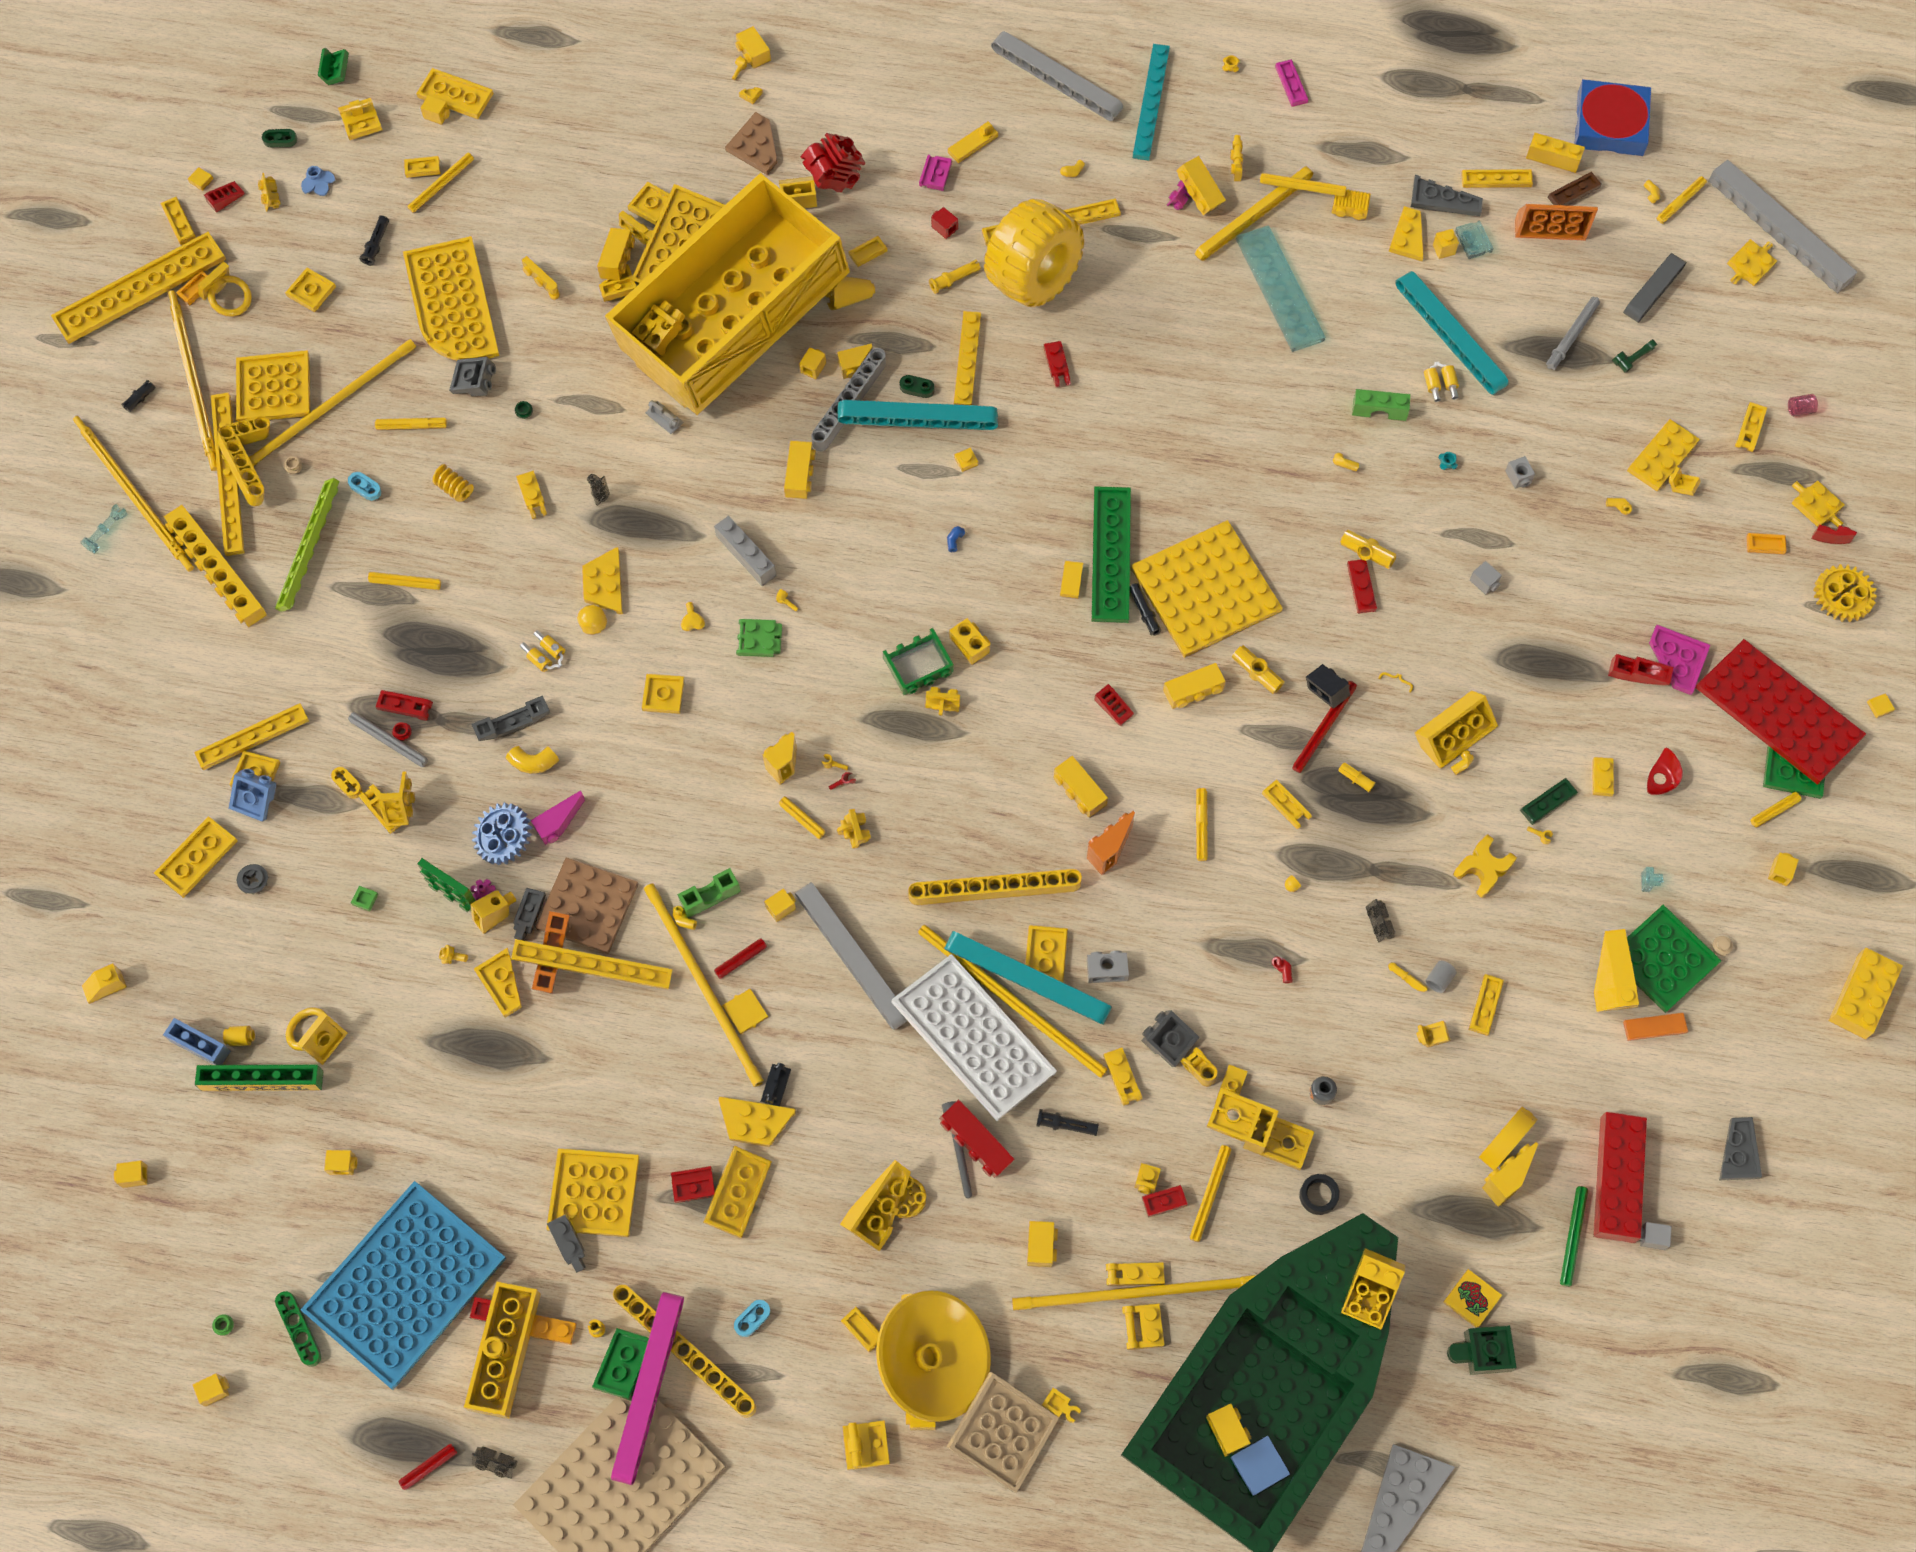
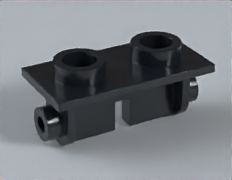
[760,1063,791,1106]

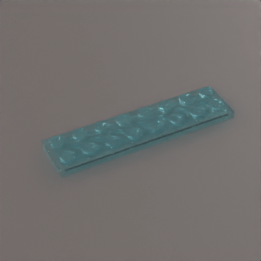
[1236,225,1326,352]

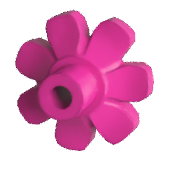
[470,879,496,901]

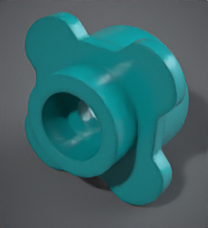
[1438,452,1458,470]

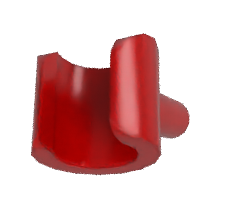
[828,772,856,790]

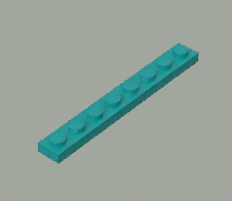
[1132,43,1170,161]

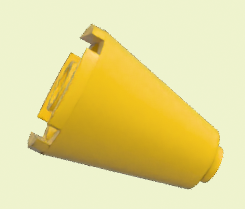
[825,276,875,310]

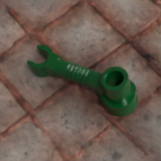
[1612,339,1658,373]

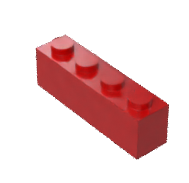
[939,1099,1015,1178]

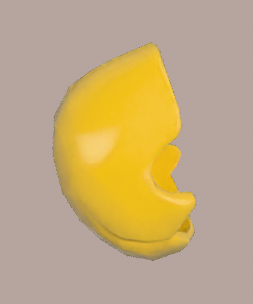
[577,605,607,635]

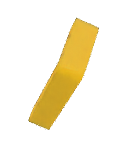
[218,416,270,506]

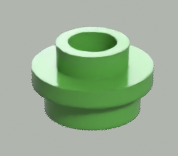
[212,1314,234,1336]

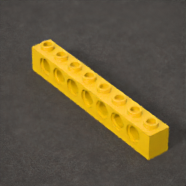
[163,505,267,628]

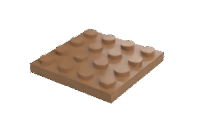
[535,858,638,954]

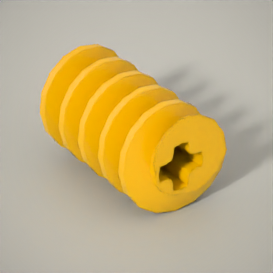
[432,464,474,502]

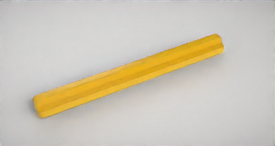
[407,152,474,213]
[1260,173,1347,196]
[1190,1145,1231,1242]

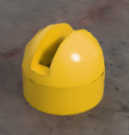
[1285,875,1302,892]

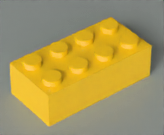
[1828,947,1903,1040]

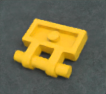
[1230,135,1243,181]

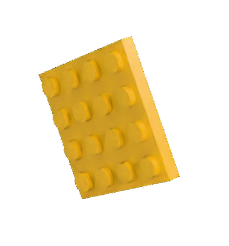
[236,350,311,422]
[546,1148,640,1237]

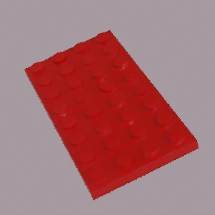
[1695,639,1866,785]

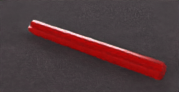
[1292,681,1357,773]

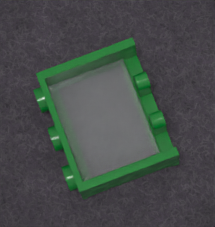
[883,628,954,696]

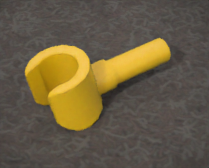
[732,56,747,80]
[776,589,798,612]
[821,754,849,770]
[1527,826,1553,844]

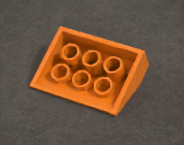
[1515,204,1598,241]

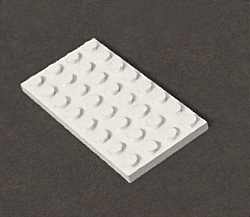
[891,954,1057,1121]

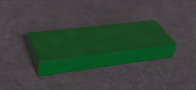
[1520,778,1578,825]

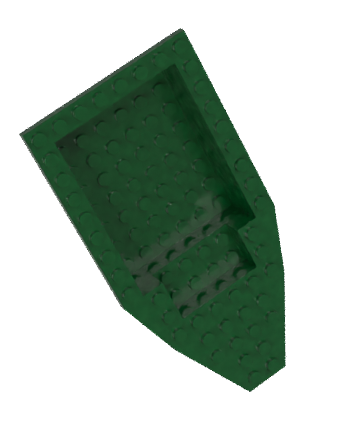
[1121,1213,1399,1552]

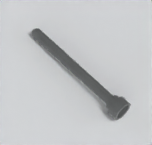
[942,1101,972,1199]

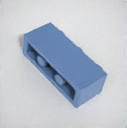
[163,1018,231,1065]

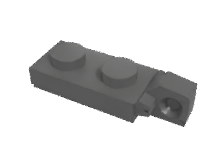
[513,888,546,941]
[547,1214,586,1273]

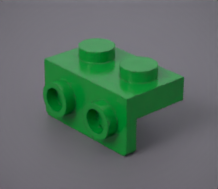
[318,48,349,86]

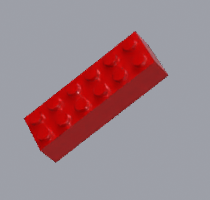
[1593,1112,1647,1243]

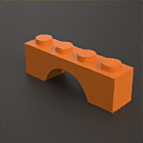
[532,911,570,994]

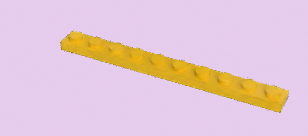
[211,392,245,556]

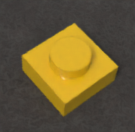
[954,447,978,472]

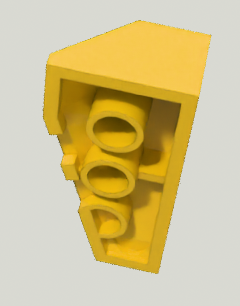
[1594,929,1639,1012]
[840,1160,911,1252]

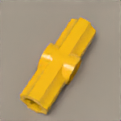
[1340,529,1397,569]
[1232,645,1285,694]

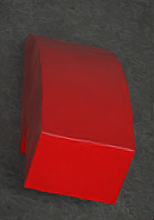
[1608,654,1674,685]

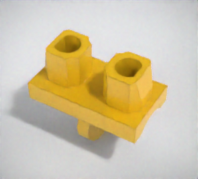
[925,687,960,716]
[837,809,871,849]

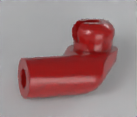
[1271,956,1293,984]

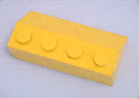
[1415,690,1498,768]

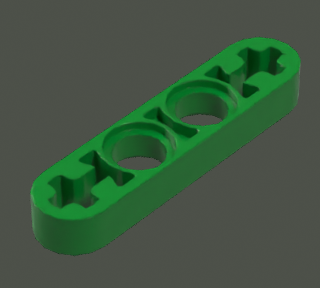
[275,1291,321,1367]

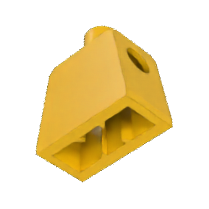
[471,890,517,934]

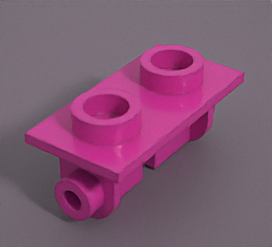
[1167,180,1190,210]

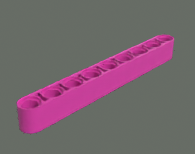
[611,1292,684,1485]

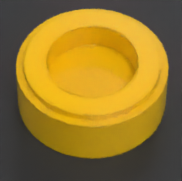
[483,1336,505,1359]

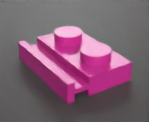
[919,154,952,191]

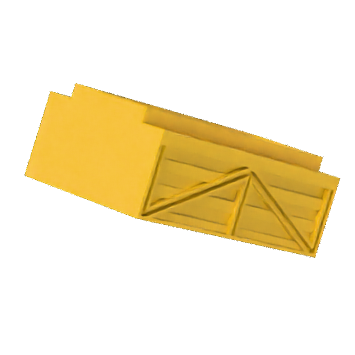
[605,173,850,415]

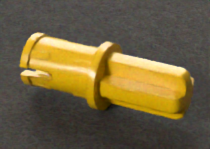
[1338,763,1376,792]

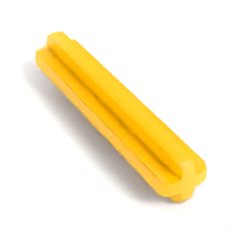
[1750,792,1801,828]
[779,796,825,839]

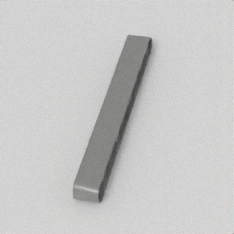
[991,31,1123,121]
[795,882,907,1030]

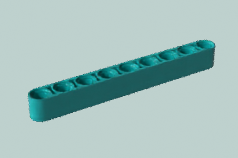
[1395,271,1509,395]
[838,400,998,430]
[944,931,1112,1025]

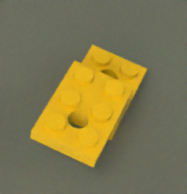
[1207,1088,1314,1170]

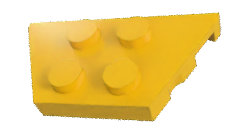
[582,547,623,614]
[719,1097,796,1147]

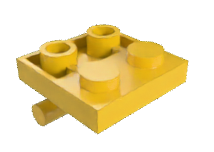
[338,98,382,140]
[842,1420,890,1470]

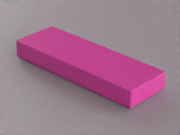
[1275,59,1308,107]

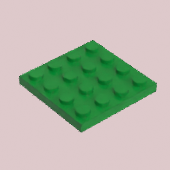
[1627,905,1722,1013]

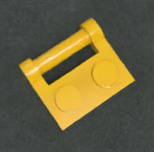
[1122,1304,1164,1350]

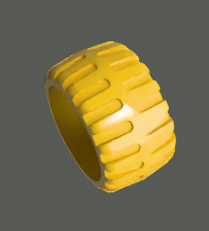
[984,199,1084,307]

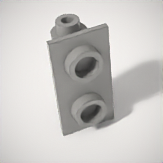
[645,400,684,434]

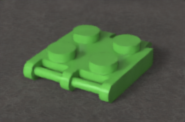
[736,619,782,657]

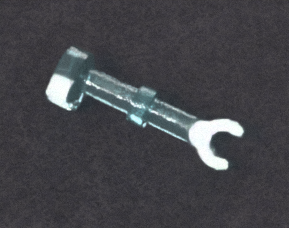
[80,504,127,554]

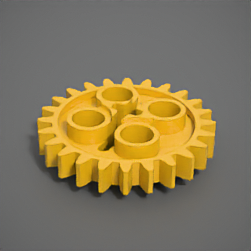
[1813,564,1877,622]

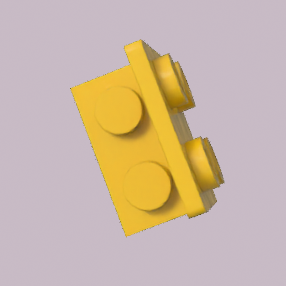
[379,771,415,826]

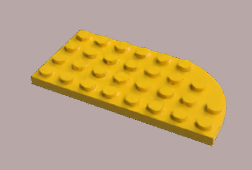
[403,236,500,361]

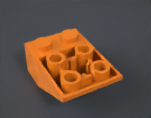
[1087,811,1135,875]

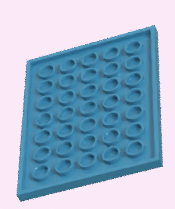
[301,1181,507,1390]

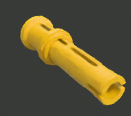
[929,259,981,294]

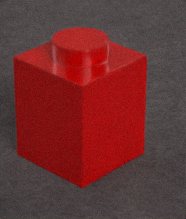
[931,207,958,239]

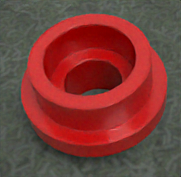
[392,722,412,741]

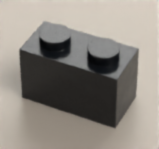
[1306,664,1350,708]

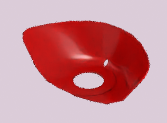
[1647,747,1683,795]

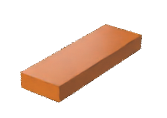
[1623,1013,1688,1041]

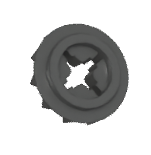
[236,864,269,895]

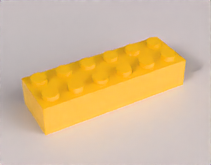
[463,1281,541,1419]

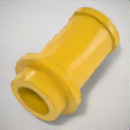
[588,1319,606,1338]

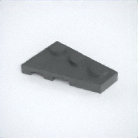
[1719,1117,1762,1181]

